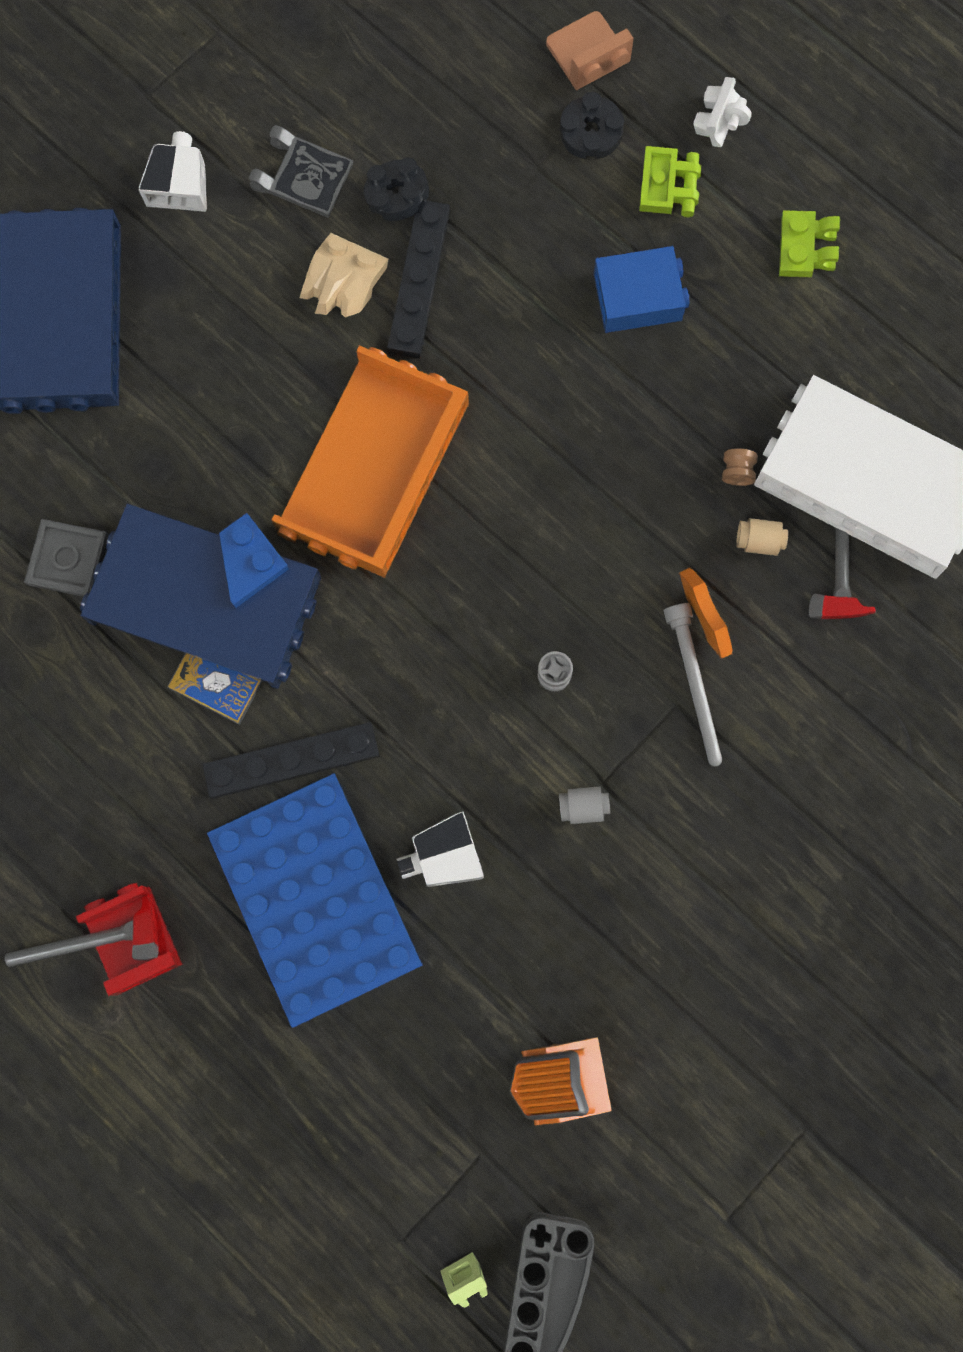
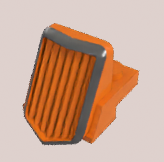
[509,1037,612,1125]

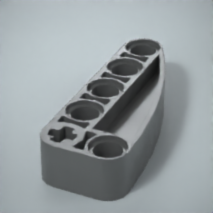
[504,1213,594,1352]

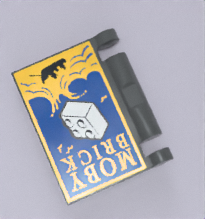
[167,653,263,725]

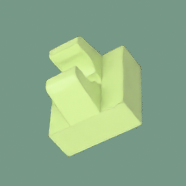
[440,1252,488,1308]

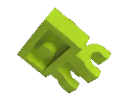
[779,210,840,277]

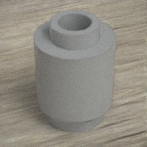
[559,786,610,824]

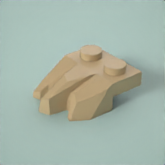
[299,233,388,318]

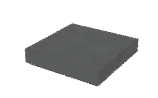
[24,519,109,597]

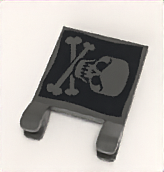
[249,125,353,218]

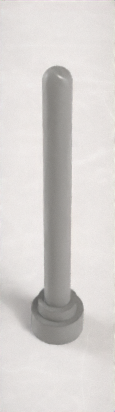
[663,603,722,766]

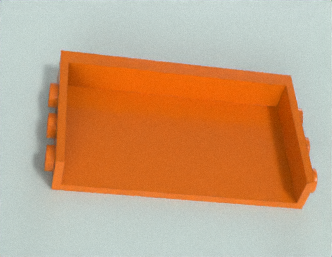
[272,345,469,578]

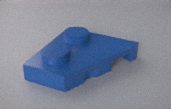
[219,513,289,608]

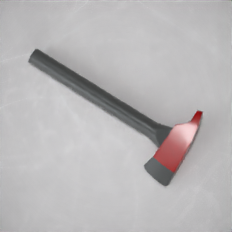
[808,528,876,619]
[5,895,159,967]

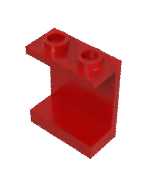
[76,883,183,996]

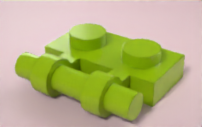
[639,146,701,217]

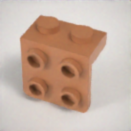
[546,11,634,90]

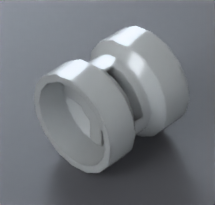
[538,651,573,691]

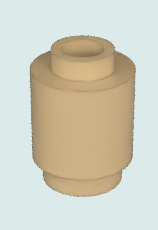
[736,518,788,556]

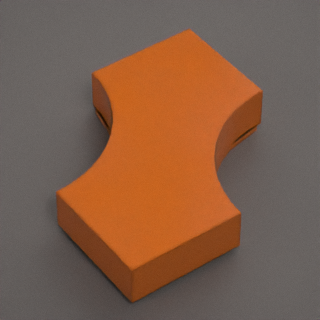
[679,568,733,658]

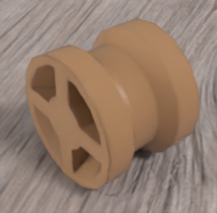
[722,449,758,486]

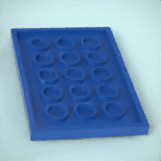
[207,773,423,1028]

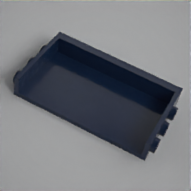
[0,208,121,414]
[80,504,321,689]

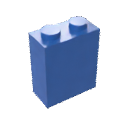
[594,246,689,333]

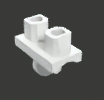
[694,77,751,147]

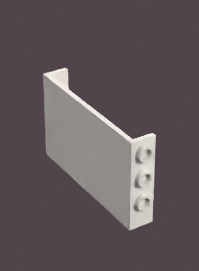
[754,375,963,579]

